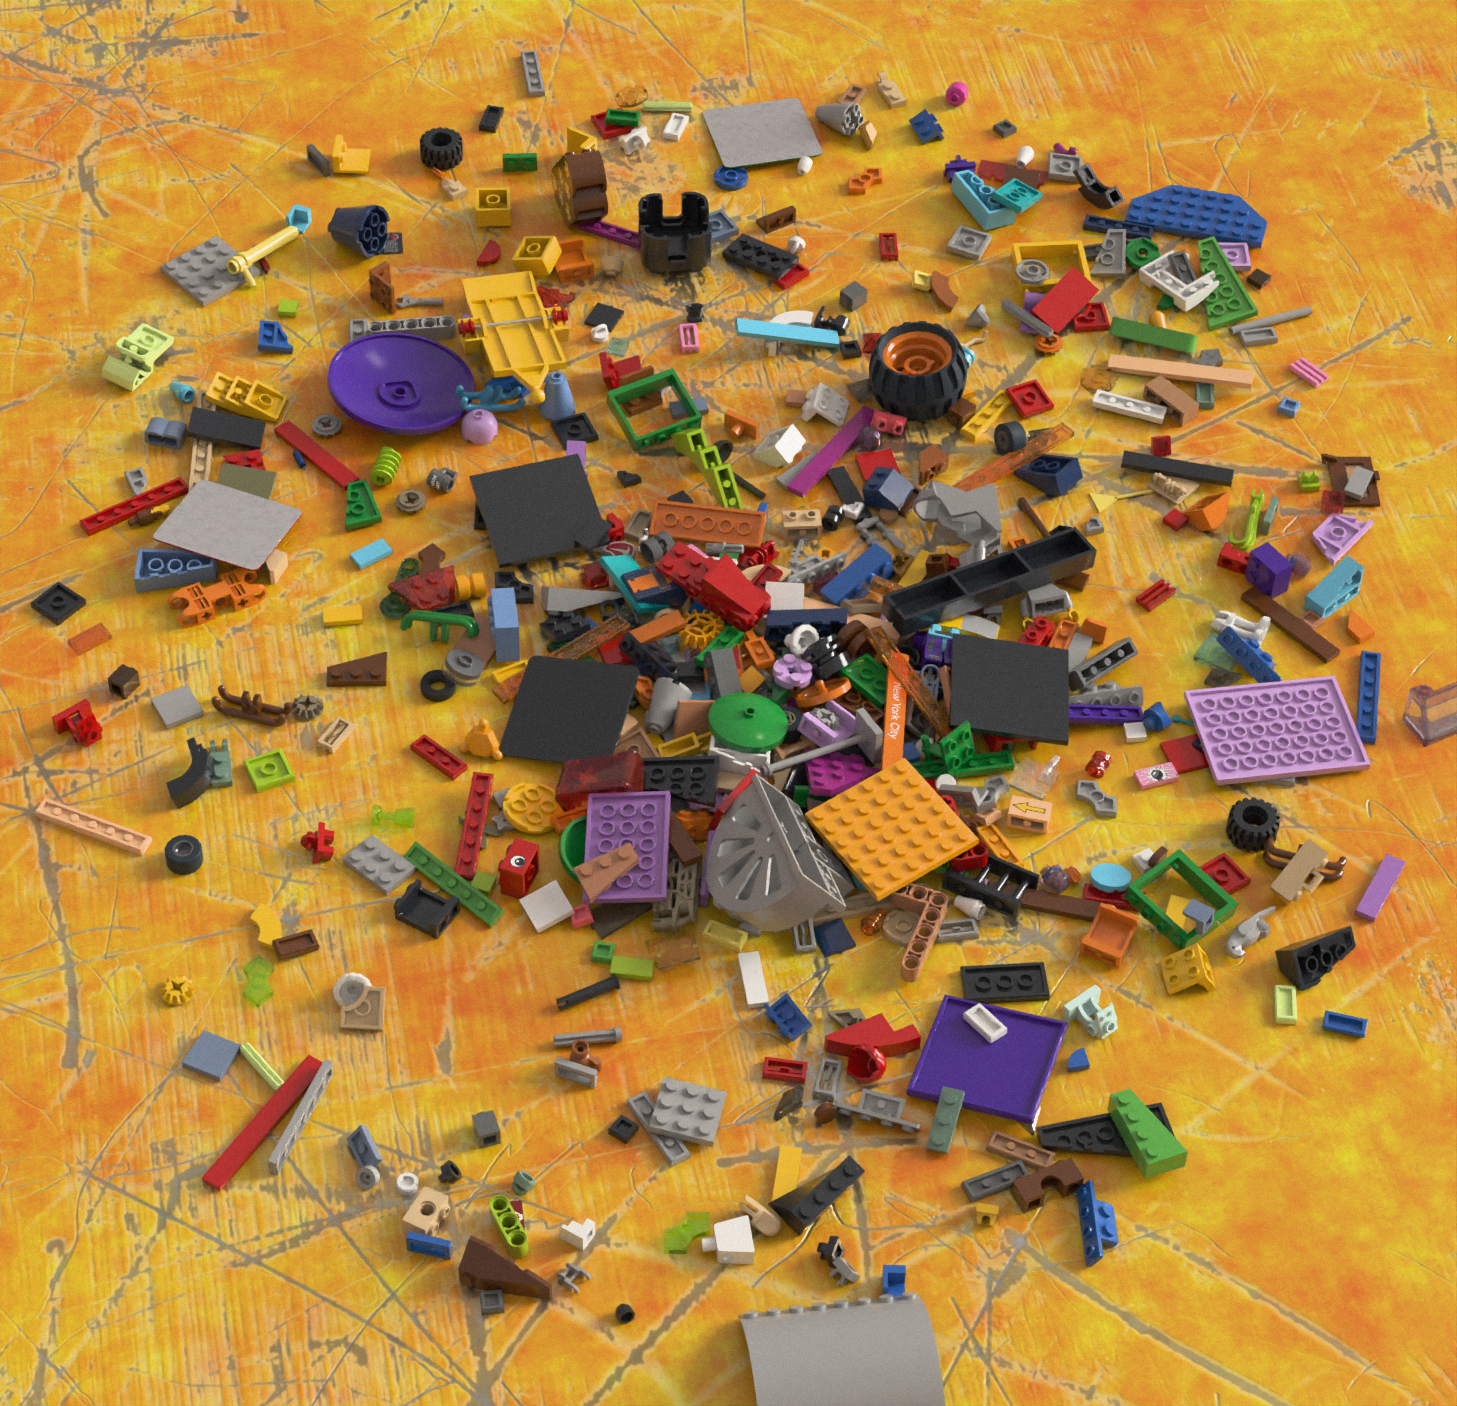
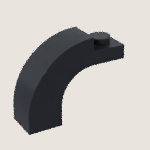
[166,737,214,809]

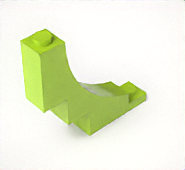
[671,428,744,510]

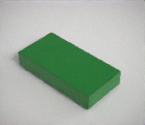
[605,109,641,127]

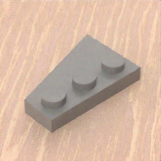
[1090,229,1126,277]

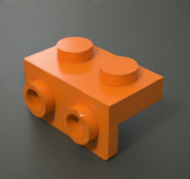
[674,809,713,840]

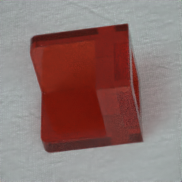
[1320,490,1345,514]

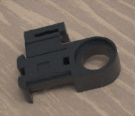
[600,600,640,635]

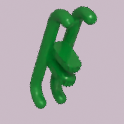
[400,610,480,643]

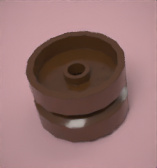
[832,620,881,661]

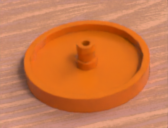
[795,677,851,707]

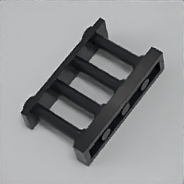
[942,853,1040,920]

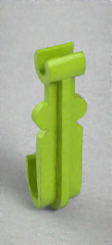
[1228,489,1264,552]

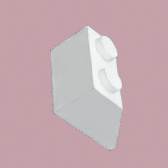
[751,424,806,468]

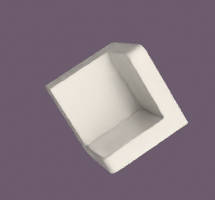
[560,1218,595,1250]

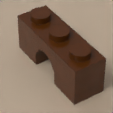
[1011,1158,1084,1214]

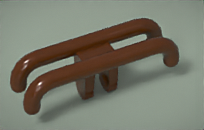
[211,685,292,727]
[1263,838,1347,882]

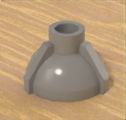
[965,303,991,328]

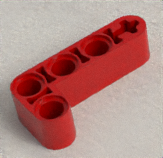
[940,795,988,872]

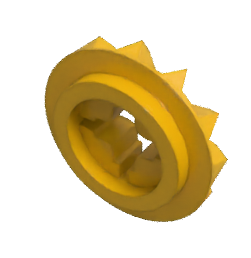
[160,975,195,1005]

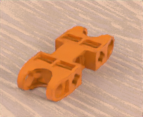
[167,568,267,628]

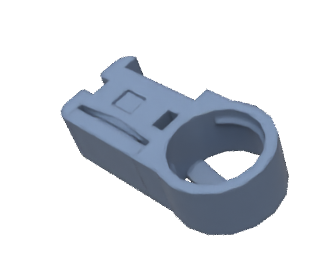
[919,664,940,706]

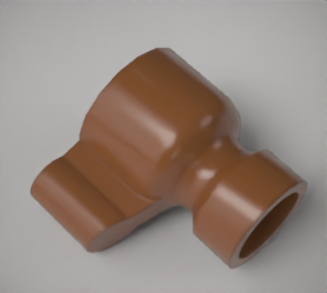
[570,1039,601,1072]

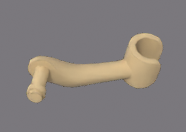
[960,330,988,349]

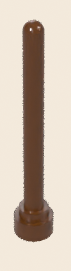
[1018,497,1051,538]

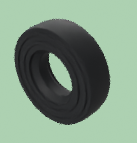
[420,670,456,702]

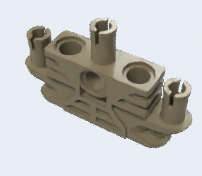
[652,850,702,933]

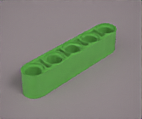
[1109,317,1198,354]

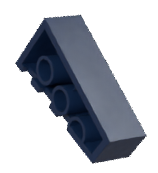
[764,608,848,644]

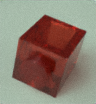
[579,561,609,590]

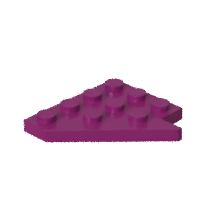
[804,749,880,797]

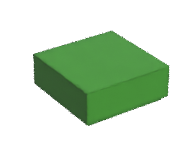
[591,941,615,965]

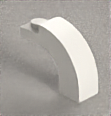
[765,310,814,357]

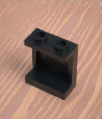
[394,879,460,939]

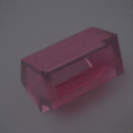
[812,571,838,597]

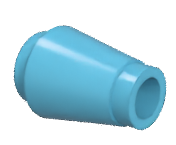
[170,381,195,403]

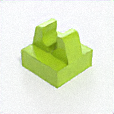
[1297,471,1320,492]

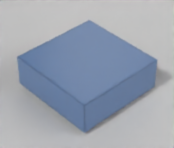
[1277,397,1301,418]

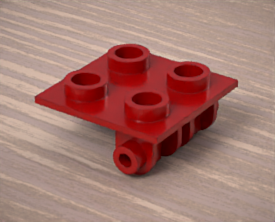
[738,540,780,569]

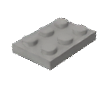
[343,835,416,896]

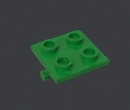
[920,721,976,775]

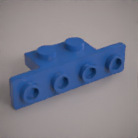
[1216,626,1282,683]
[1076,1180,1119,1267]

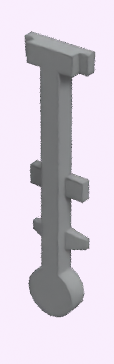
[789,537,809,566]

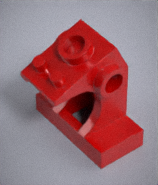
[52,698,103,747]

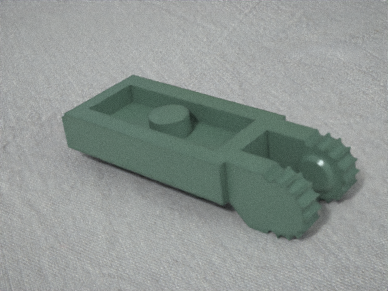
[209,739,233,788]

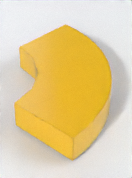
[250,903,282,951]

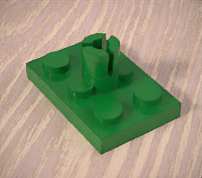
[839,653,909,709]

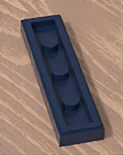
[1083,214,1154,240]

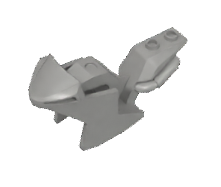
[912,480,1003,569]

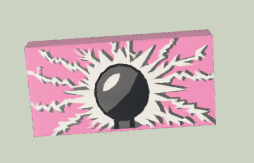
[1134,762,1179,790]

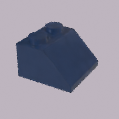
[862,466,914,511]

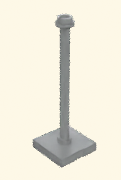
[759,708,883,777]

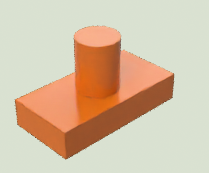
[724,409,760,440]

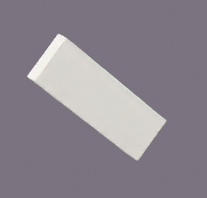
[738,951,769,1009]

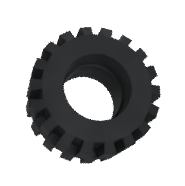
[420,127,463,170]
[1226,797,1280,852]

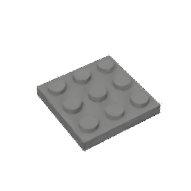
[648,1077,727,1147]

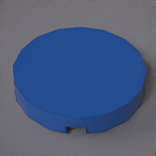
[714,166,748,191]

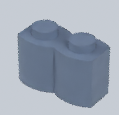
[144,417,187,449]

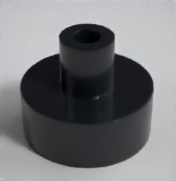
[438,1160,462,1184]

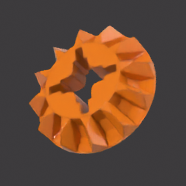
[1034,333,1063,355]

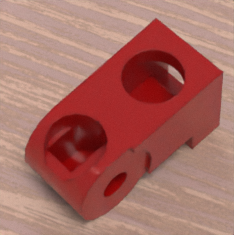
[1217,542,1250,575]

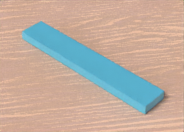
[735,318,840,348]

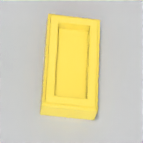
[702,919,748,952]

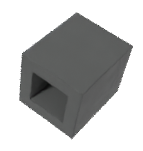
[839,281,867,312]
[472,1110,501,1149]

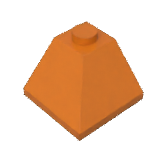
[1182,492,1230,532]

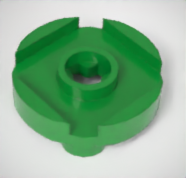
[1125,238,1160,270]

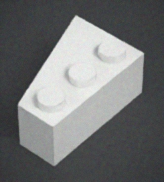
[707,735,771,781]

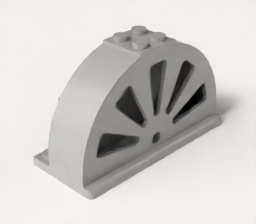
[705,774,855,932]

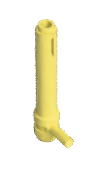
[226,226,299,288]

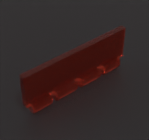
[977,159,1048,189]

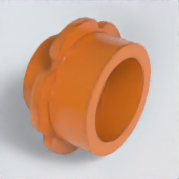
[1064,865,1082,884]

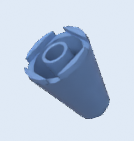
[539,372,576,422]

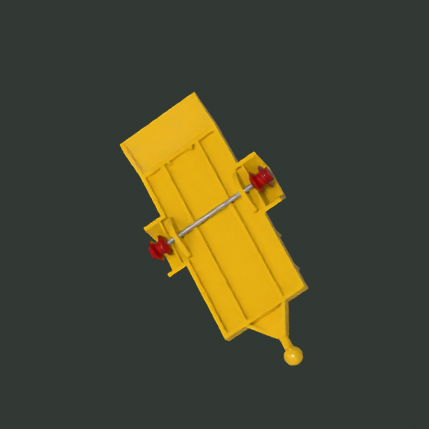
[458,271,569,404]

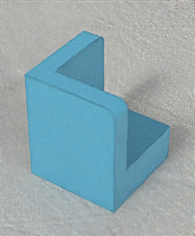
[286,204,312,234]

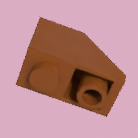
[919,444,949,486]

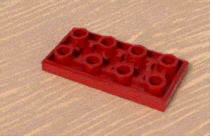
[1030,266,1099,335]

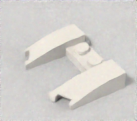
[1139,250,1219,312]

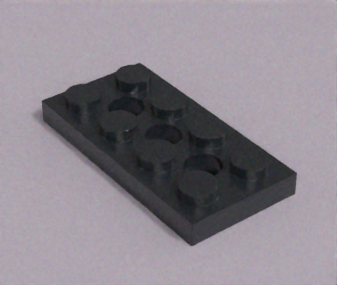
[722,233,799,280]

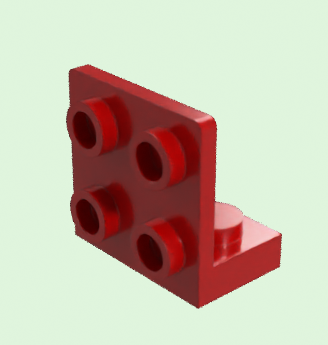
[599,351,642,391]

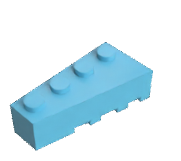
[951,170,1017,230]

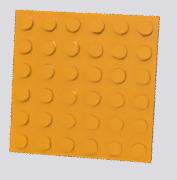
[805,758,978,902]

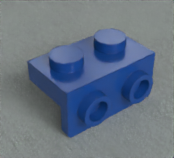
[909,109,944,144]
[763,993,813,1042]

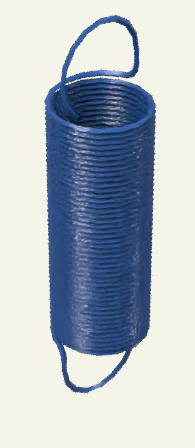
[293,449,306,470]

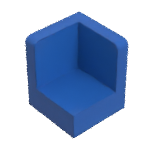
[882,1265,906,1297]

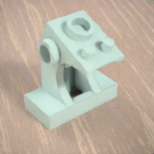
[1062,984,1118,1039]

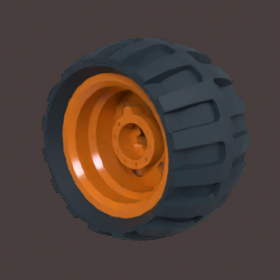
[869,321,967,422]

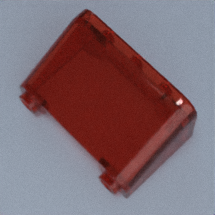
[555,750,644,812]

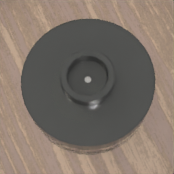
[442,649,484,687]

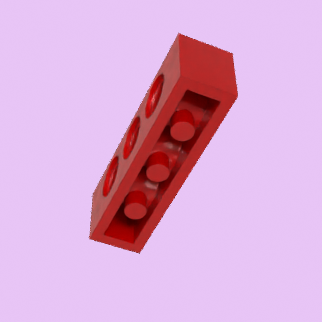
[1017,616,1055,647]

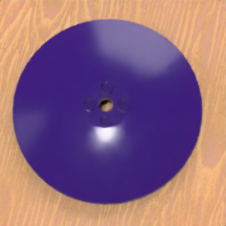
[327,332,474,435]

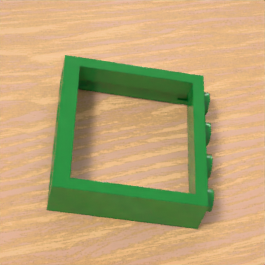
[606,368,702,452]
[1124,849,1238,950]

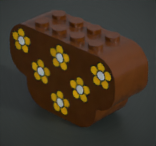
[551,149,608,227]

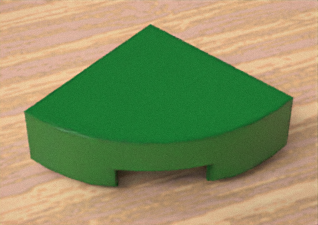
[1157,294,1177,310]

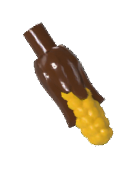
[127,504,170,527]

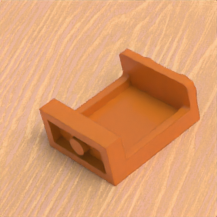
[554,237,594,284]
[1080,903,1139,968]

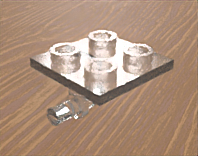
[1007,755,1061,801]

